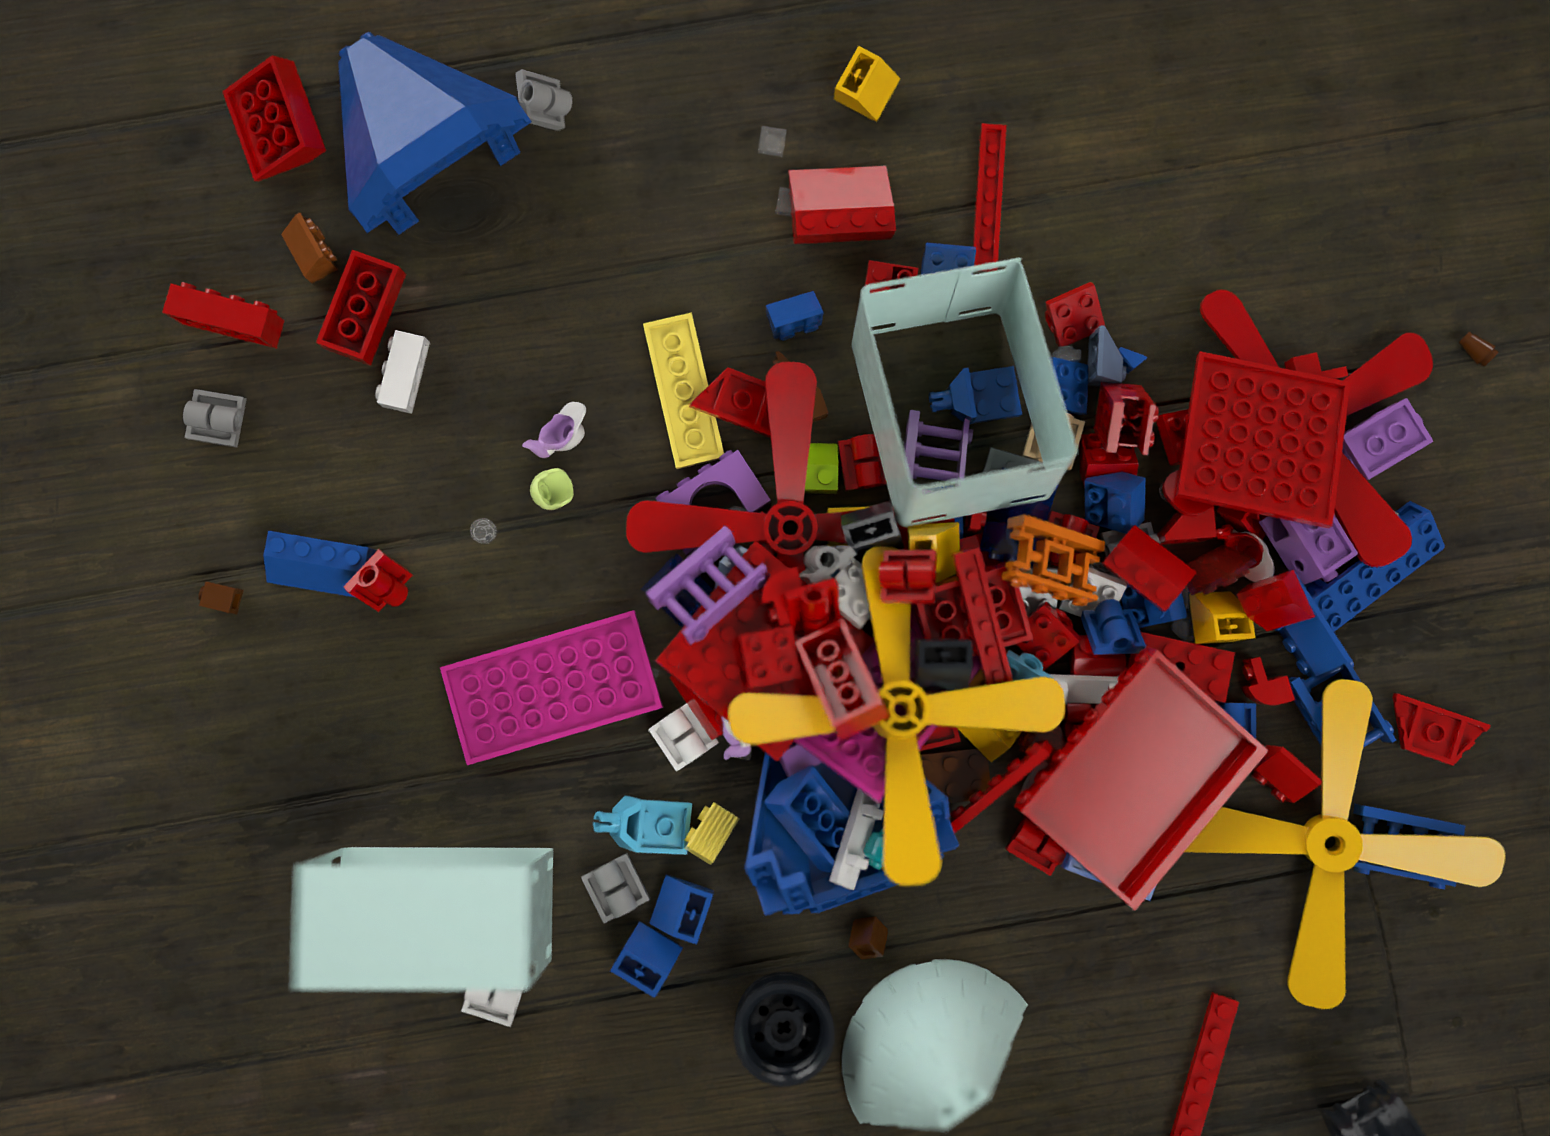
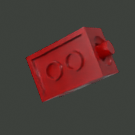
[1094,382,1159,455]

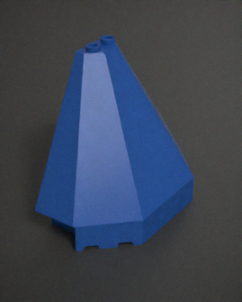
[339,32,532,234]
[745,741,959,915]

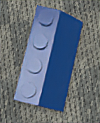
[263,531,376,597]
[1274,572,1351,677]
[764,766,850,873]

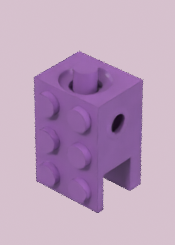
[1342,398,1433,480]
[1259,516,1358,585]

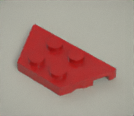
[689,367,771,438]
[1392,693,1491,766]

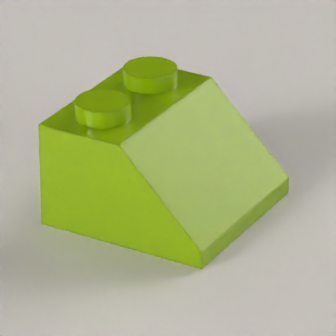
[805,443,838,494]

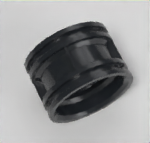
[734,972,834,1086]

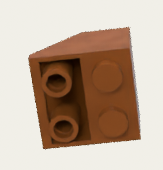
[281,213,338,283]

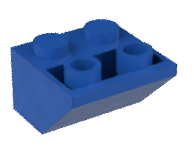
[766,291,823,340]
[1085,472,1145,534]
[1121,585,1187,628]
[649,874,714,944]
[610,921,683,998]

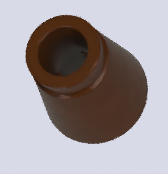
[1459,331,1499,367]

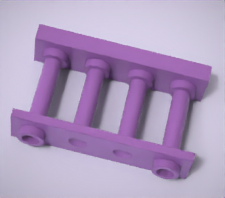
[903,410,973,493]
[646,526,769,645]

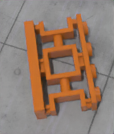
[1002,514,1105,606]

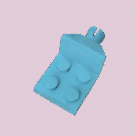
[593,796,692,855]

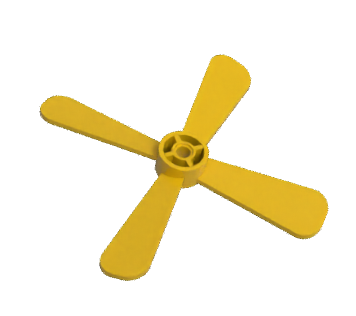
[729,546,1065,885]
[1184,679,1505,1009]

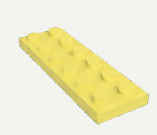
[643,313,724,469]

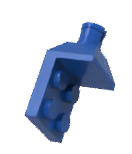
[929,366,1022,424]

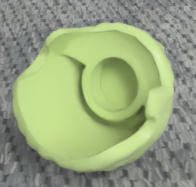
[530,468,574,510]

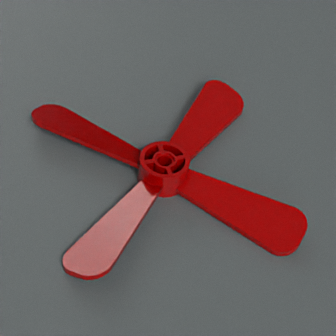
[1162,290,1433,567]
[626,362,954,574]

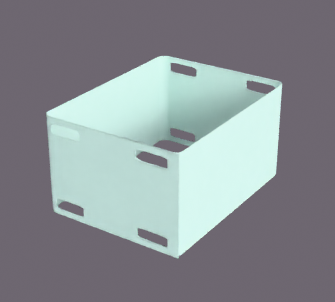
[851,258,1077,527]
[292,847,553,990]

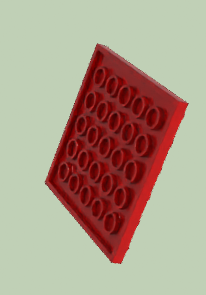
[1175,351,1351,529]
[656,541,874,761]

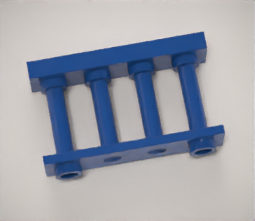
[1289,659,1396,747]
[1353,804,1465,889]

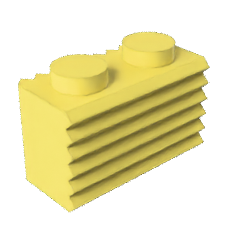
[684,802,739,865]

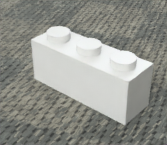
[376,330,430,414]

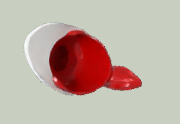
[1216,524,1274,582]

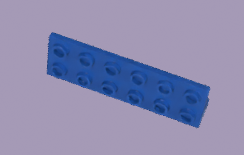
[1304,501,1445,632]

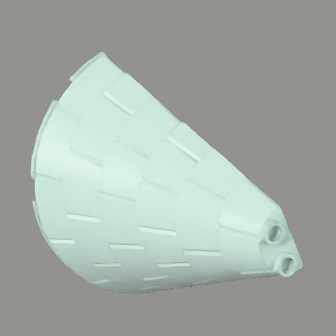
[842,959,1028,1129]

